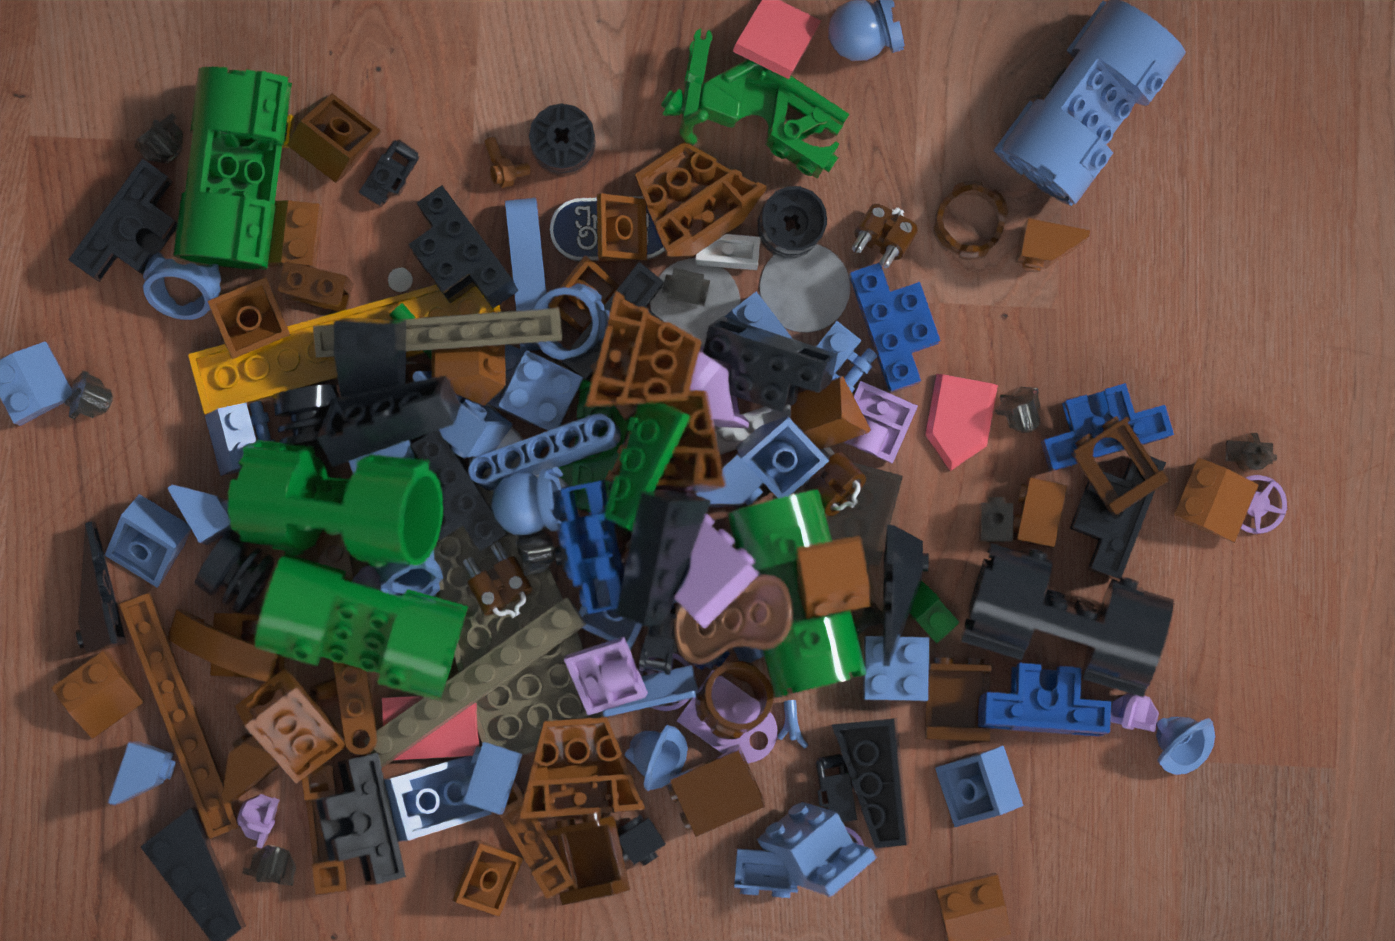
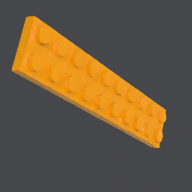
[188,285,501,415]

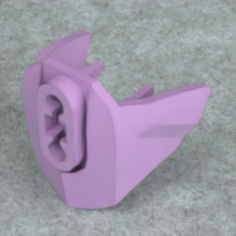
[690,346,749,428]

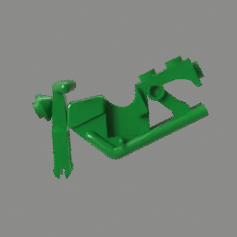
[661,28,850,178]

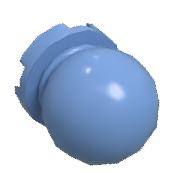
[828,0,905,61]
[491,467,567,535]
[374,550,443,597]

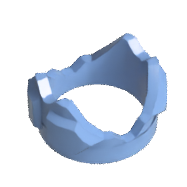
[143,252,221,320]
[533,284,610,360]

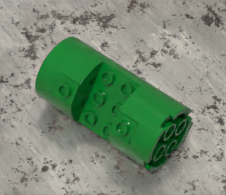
[173,66,292,270]
[228,440,443,567]
[727,490,867,698]
[255,554,468,701]

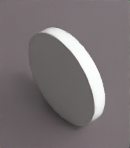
[388,268,413,292]

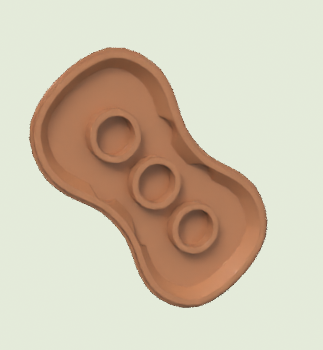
[674,575,792,664]

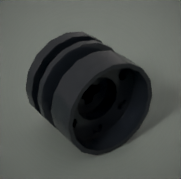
[529,103,596,176]
[757,186,827,259]
[272,385,339,449]
[194,530,276,614]

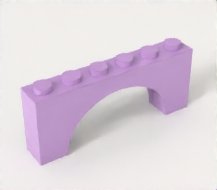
[588,483,759,628]

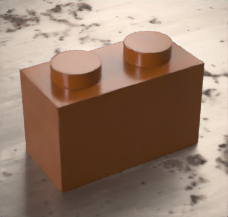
[1011,478,1067,548]

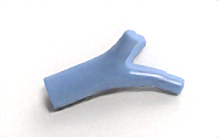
[777,700,808,749]

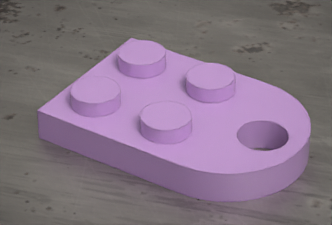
[677,670,777,763]

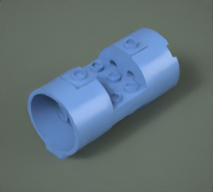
[993,0,1186,206]

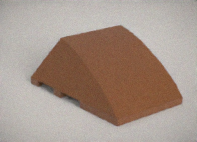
[635,141,767,256]
[587,291,702,406]
[605,390,726,492]
[519,717,645,819]

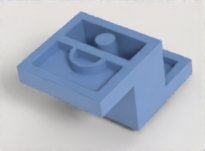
[487,344,583,431]
[757,802,876,897]

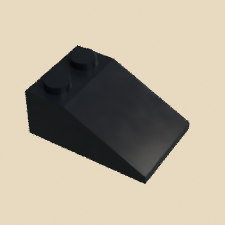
[334,318,406,397]

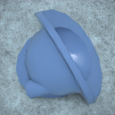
[1156,717,1215,775]
[625,725,688,791]

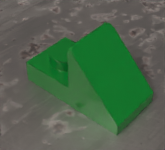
[909,580,960,644]

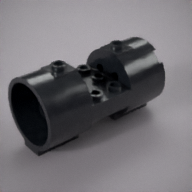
[961,543,1174,698]

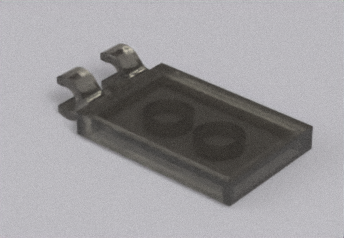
[827,462,903,574]

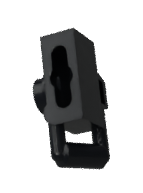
[359,139,419,208]
[815,754,857,822]

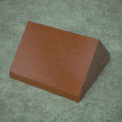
[597,194,648,262]
[548,256,620,335]
[207,277,290,359]
[790,375,871,450]
[452,840,524,917]

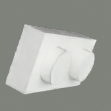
[695,234,760,270]

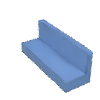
[602,665,699,717]

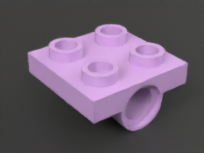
[844,381,918,464]
[564,637,648,715]

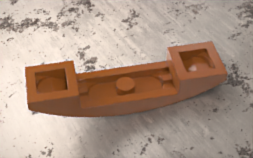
[168,609,278,682]
[302,765,347,895]
[498,780,575,900]

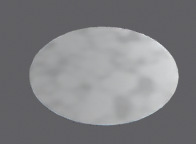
[760,244,850,332]
[650,258,740,346]

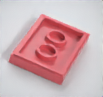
[733,0,821,79]
[382,696,479,760]

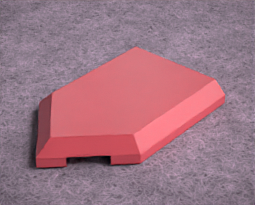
[925,374,998,471]

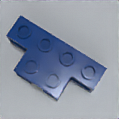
[849,263,941,394]
[1041,383,1174,472]
[558,480,625,614]
[978,663,1111,737]

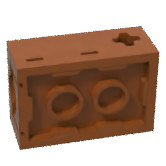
[235,668,346,784]

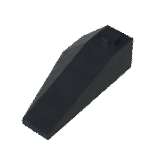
[76,521,127,653]
[883,524,929,667]

